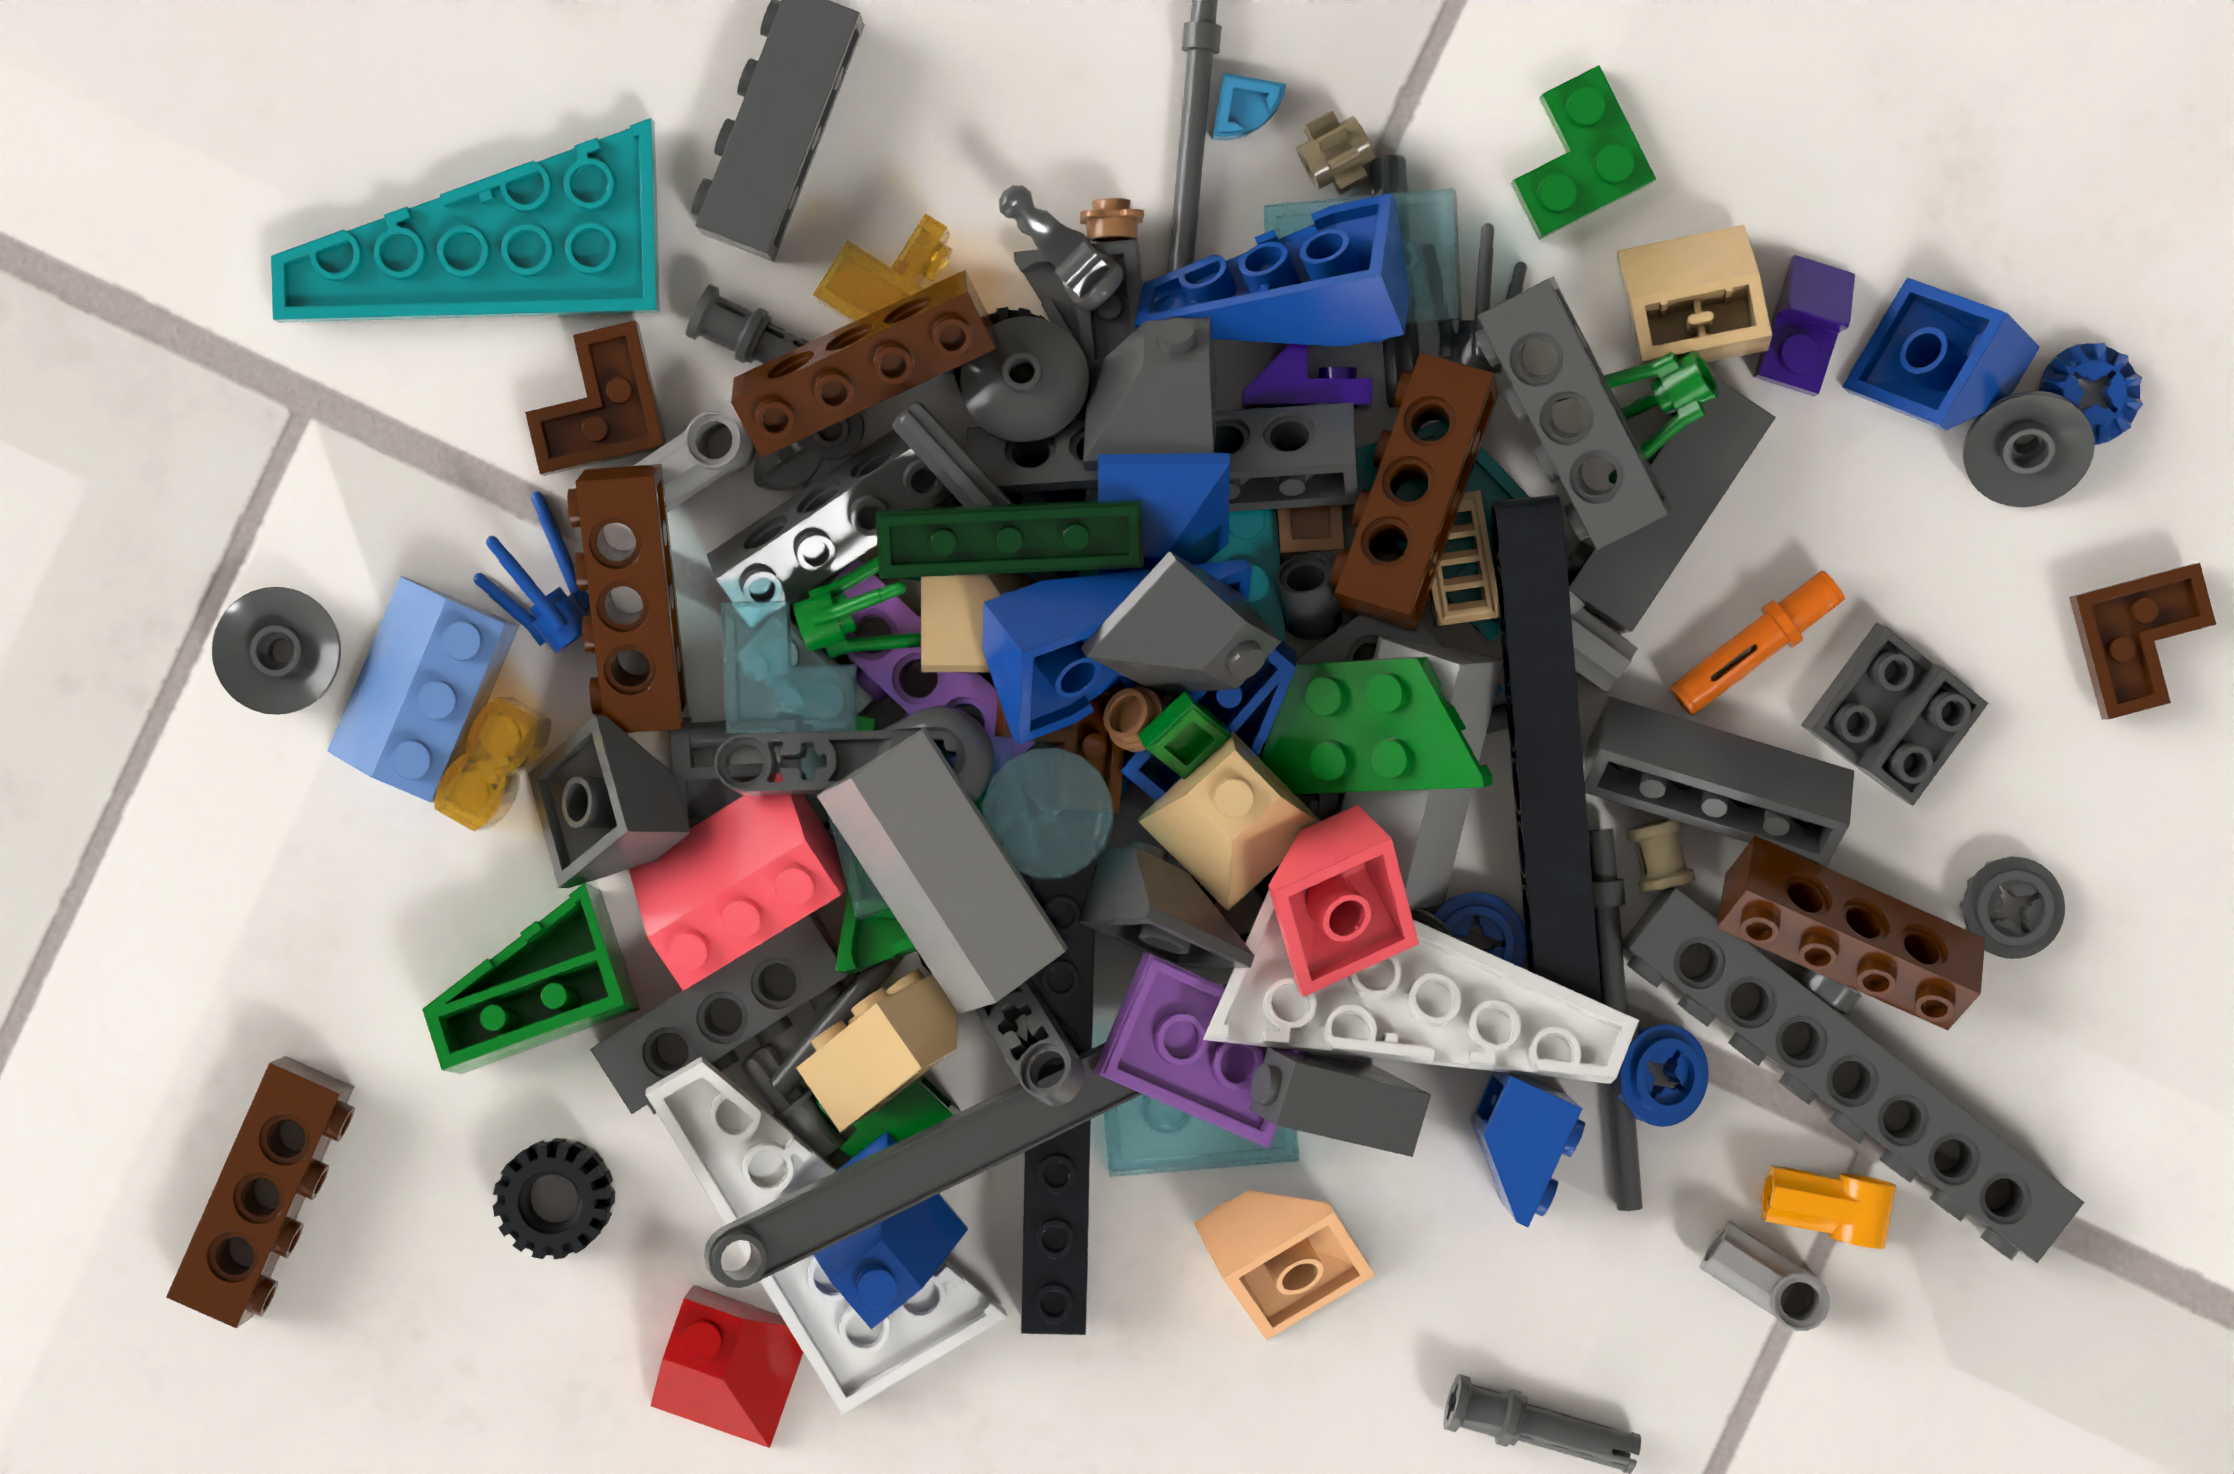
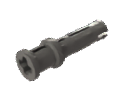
[685,284,863,412]
[1443,1374,1641,1474]

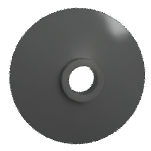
[960,316,1089,444]
[1963,391,2095,507]
[212,587,341,715]

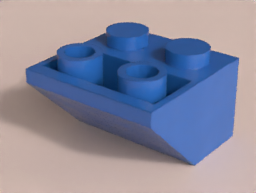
[1471,1071,1585,1227]

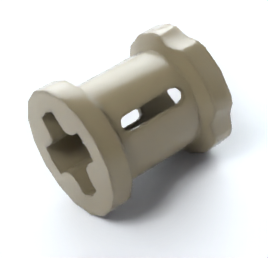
[1625,818,1696,893]

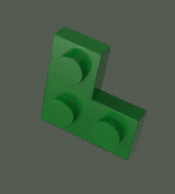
[1511,65,1656,240]

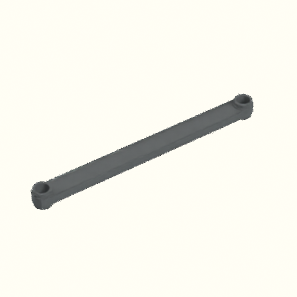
[704,984,1227,1288]

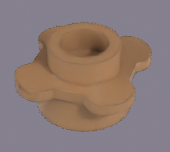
[1080,198,1144,243]

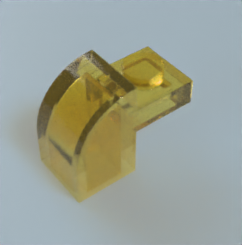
[813,213,953,323]

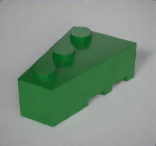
[422,883,640,1074]

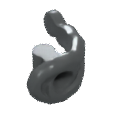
[999,185,1123,311]

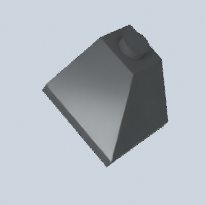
[1083,317,1217,471]
[1080,551,1281,694]
[528,715,691,888]
[1078,841,1255,969]

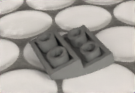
[1801,623,1989,806]

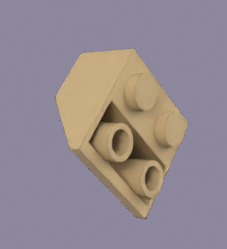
[1617,225,1772,365]
[796,969,957,1132]

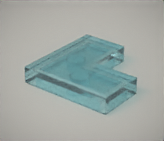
[721,600,858,733]

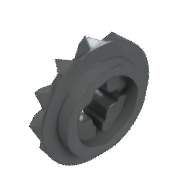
[1959,856,2065,959]

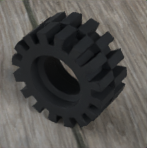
[493,1138,615,1260]

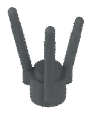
[1423,223,1527,374]

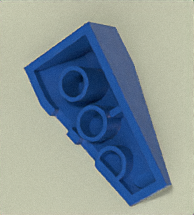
[1134,193,1410,347]
[982,559,1252,745]

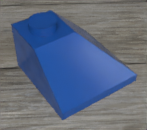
[1842,278,2040,431]
[1098,453,1230,575]
[813,1131,968,1330]

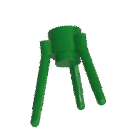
[1557,351,1719,484]
[793,556,921,659]

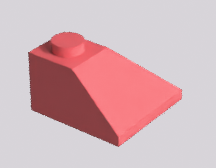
[1268,805,1419,997]

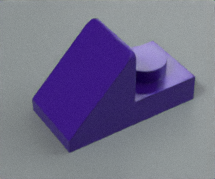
[1754,255,1855,396]
[1241,344,1372,410]

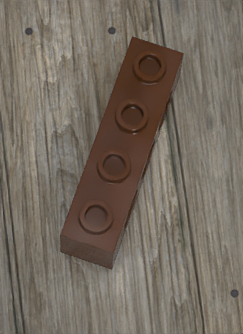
[731,269,996,458]
[1330,352,1499,631]
[567,464,689,733]
[1717,836,1985,1030]
[166,1056,355,1328]

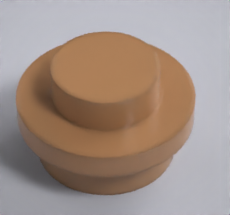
[1103,687,1166,752]

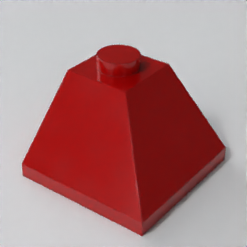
[650,1285,804,1448]

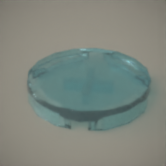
[983,748,1114,880]

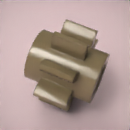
[1296,111,1376,195]

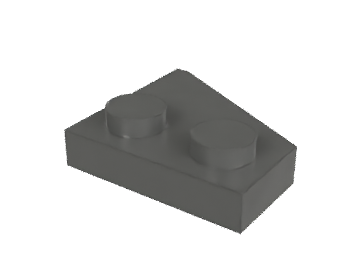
[1014,239,1142,372]

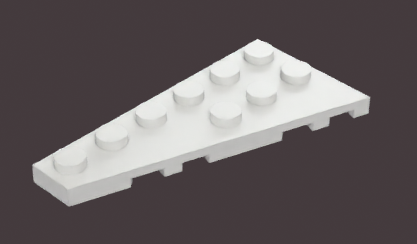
[1203,862,1639,1084]
[645,1056,1007,1415]

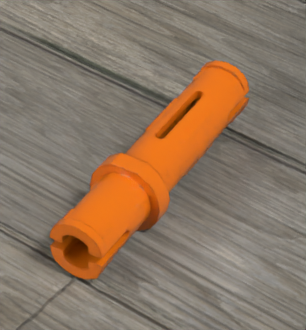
[1669,570,1846,716]

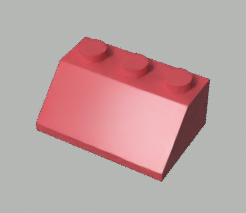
[629,772,851,991]

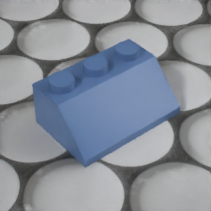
[327,576,519,802]

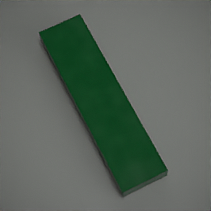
[876,499,1144,579]

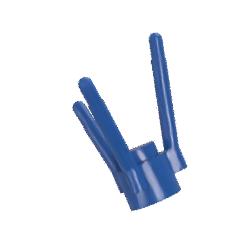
[473,491,590,654]

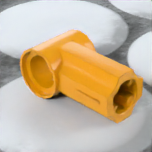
[1761,1165,1896,1249]

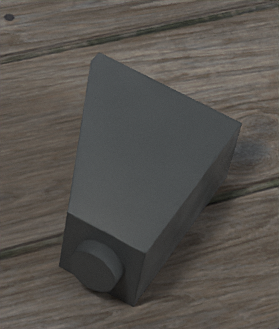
[1249,1047,1431,1157]

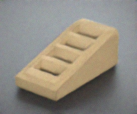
[1429,490,1501,627]

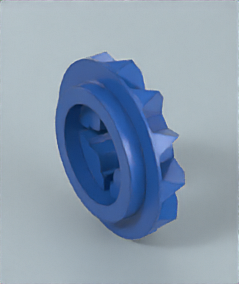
[2038,343,2143,445]
[1433,891,1527,967]
[1616,1023,1709,1127]

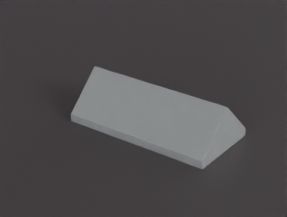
[1337,636,1504,911]
[817,728,1068,1014]

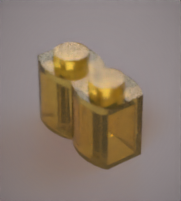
[434,697,551,831]

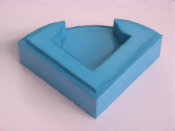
[1212,73,1286,141]

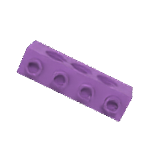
[822,558,1038,790]

